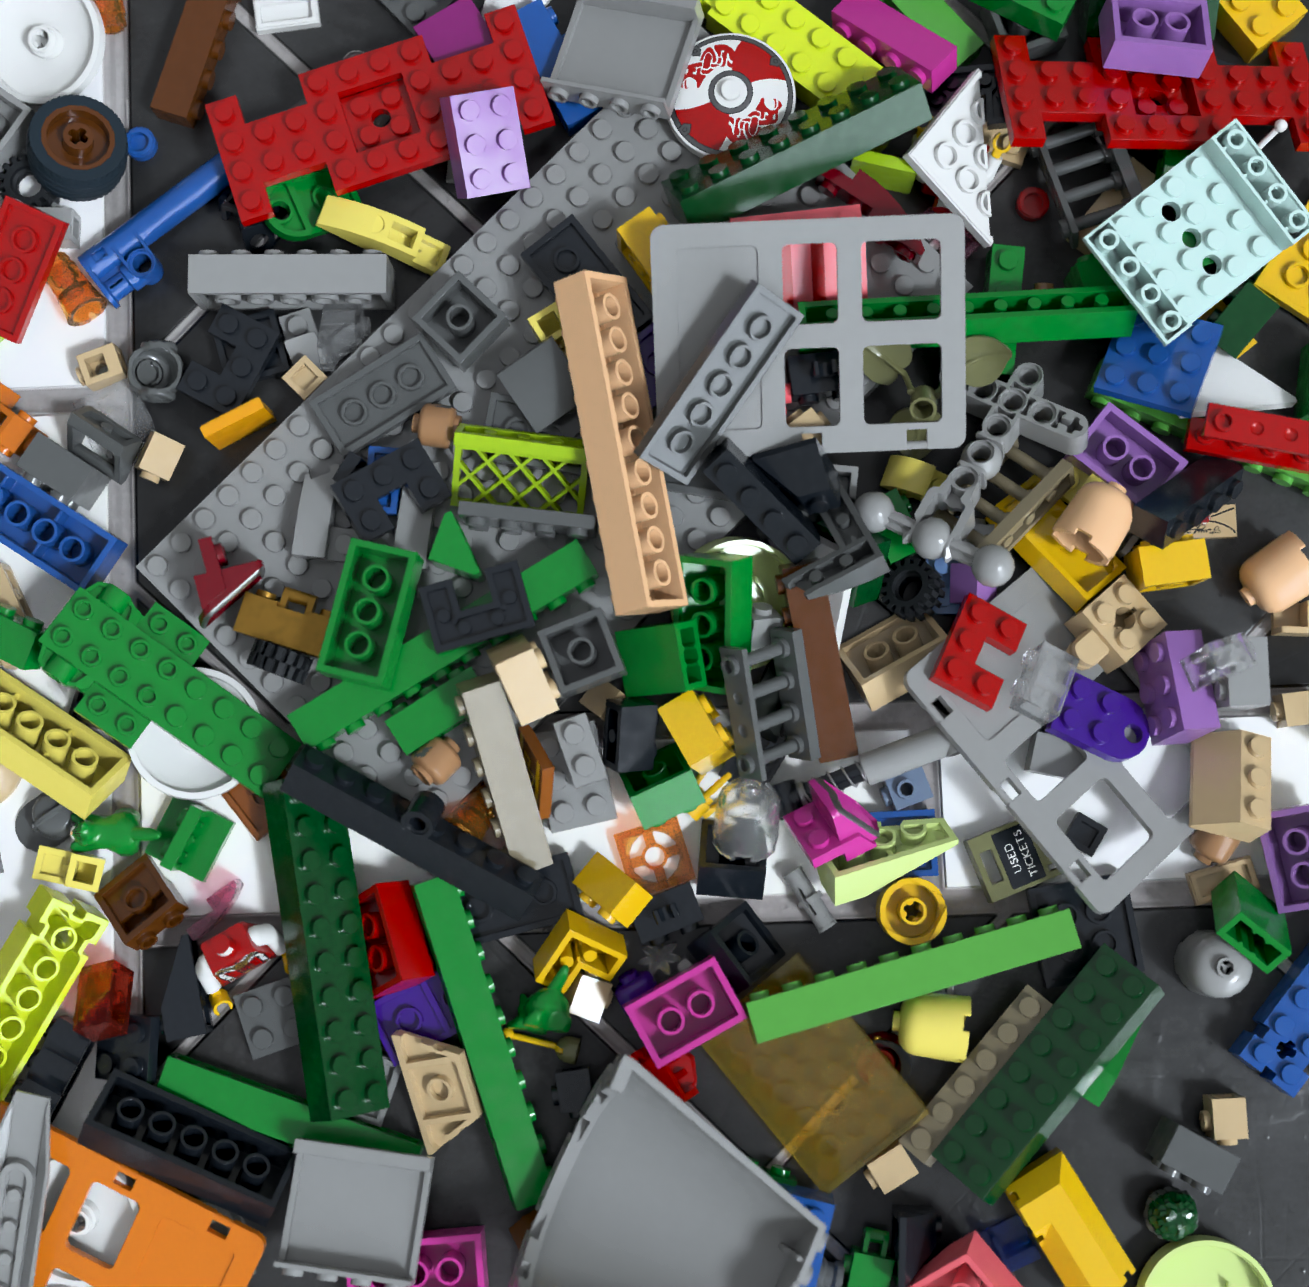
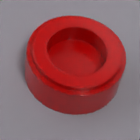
[1015,187,1049,222]

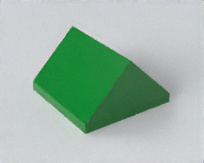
[428,511,486,583]

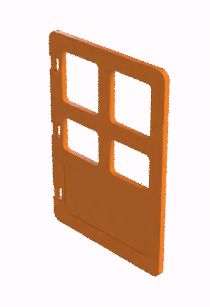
[0,1101,267,1287]

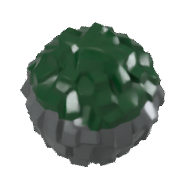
[1143,1186,1199,1242]

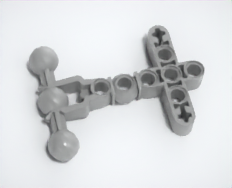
[854,362,1088,588]

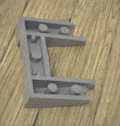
[291,464,436,572]

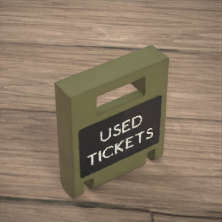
[963,820,1062,903]

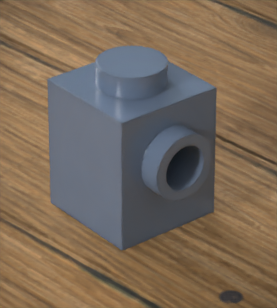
[879,766,934,811]

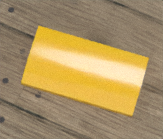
[985,475,1127,613]

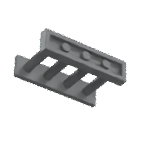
[1028,122,1143,249]
[719,626,821,782]

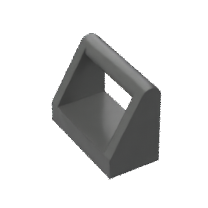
[67,406,142,485]

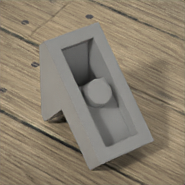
[278,307,331,373]

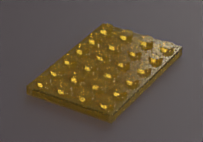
[701,952,930,1193]

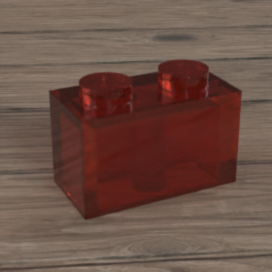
[73,959,134,1042]

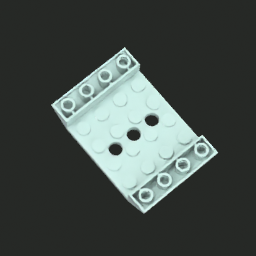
[1082,118,1309,347]

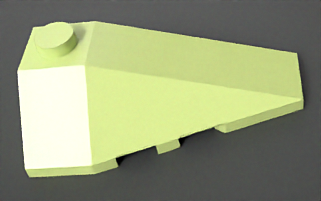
[817,818,959,906]

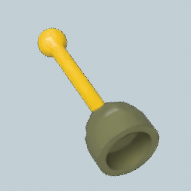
[503,1028,582,1065]

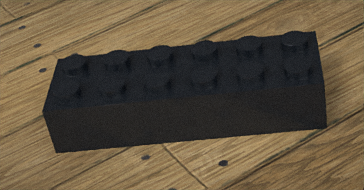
[77,1068,297,1227]

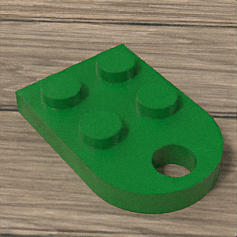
[264,167,362,241]

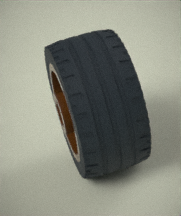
[26,95,128,202]

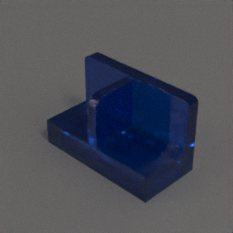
[978,1215,1042,1273]

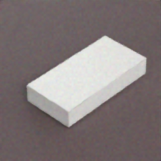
[253,0,321,35]

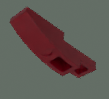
[815,168,925,265]

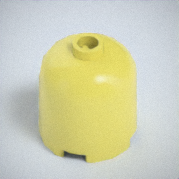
[891,993,971,1063]

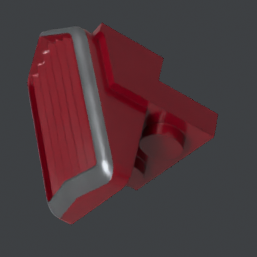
[193,536,266,629]

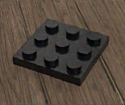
[1025,873,1145,989]

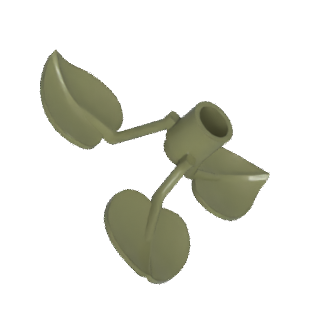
[863,335,1012,460]

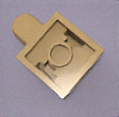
[1064,574,1167,674]

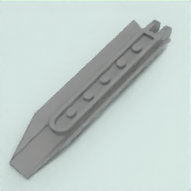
[0,1090,50,1287]

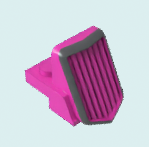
[783,778,880,869]

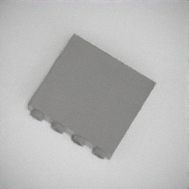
[540,0,704,120]
[273,1138,435,1287]

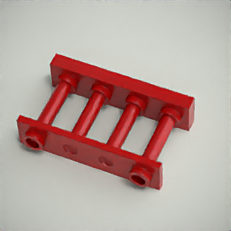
[1183,402,1309,474]

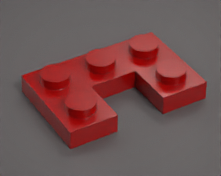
[929,592,1027,712]

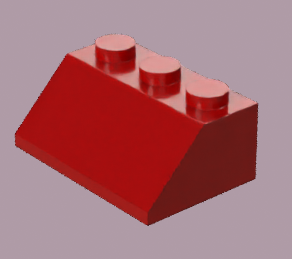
[358,880,435,999]

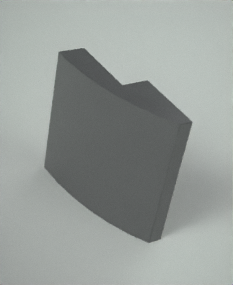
[496,336,576,433]

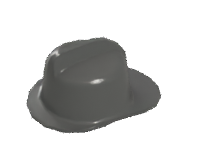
[15,792,76,852]

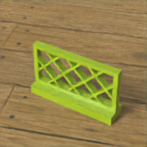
[450,423,588,514]

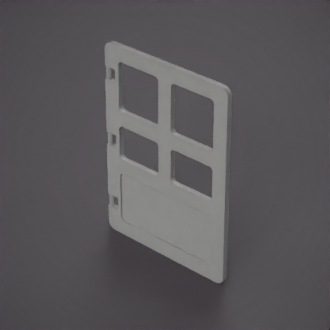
[650,213,966,456]
[903,567,1195,914]

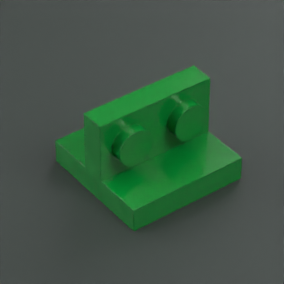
[144,798,236,882]

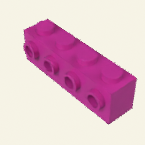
[831,0,957,93]

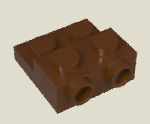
[93,853,189,951]

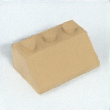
[839,613,948,712]
[1189,729,1271,843]

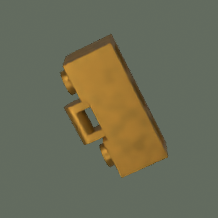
[233,587,331,658]

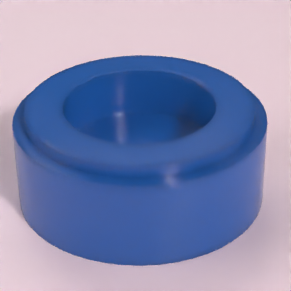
[126,127,158,162]

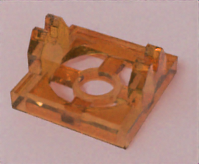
[614,816,696,893]

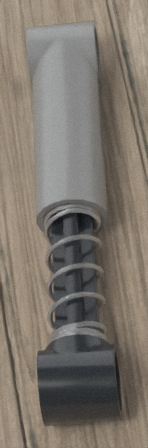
[764,724,960,822]

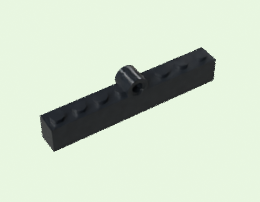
[280,744,545,922]

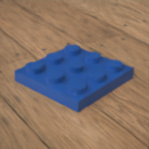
[1094,313,1223,419]

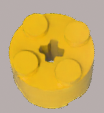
[876,877,947,945]

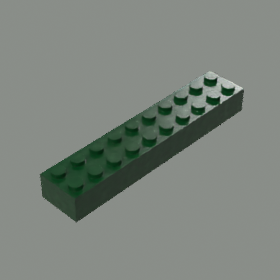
[262,779,390,1122]

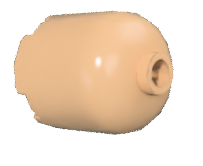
[1052,481,1134,566]
[1239,530,1309,613]

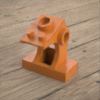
[0,382,49,458]

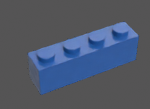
[517,0,602,137]

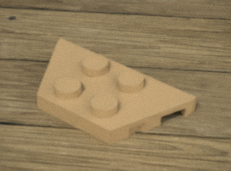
[391,1029,483,1155]

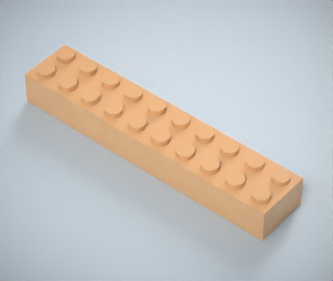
[553,270,689,616]

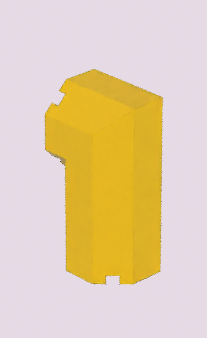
[1005,1147,1136,1287]

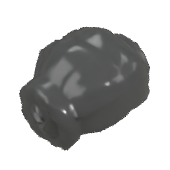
[127,339,184,403]

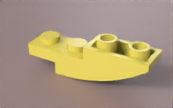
[315,195,451,276]

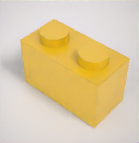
[572,851,653,928]

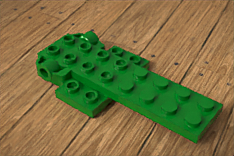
[37,582,302,799]

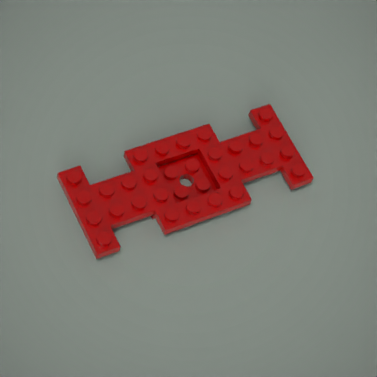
[205,4,555,227]
[990,35,1309,152]

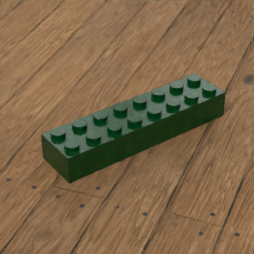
[661,66,933,224]
[931,943,1165,1206]

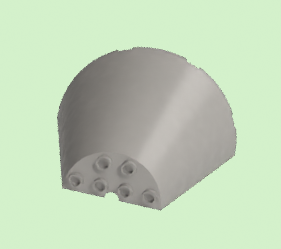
[508,1054,827,1287]

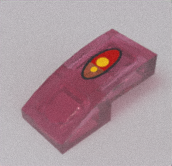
[186,879,244,941]

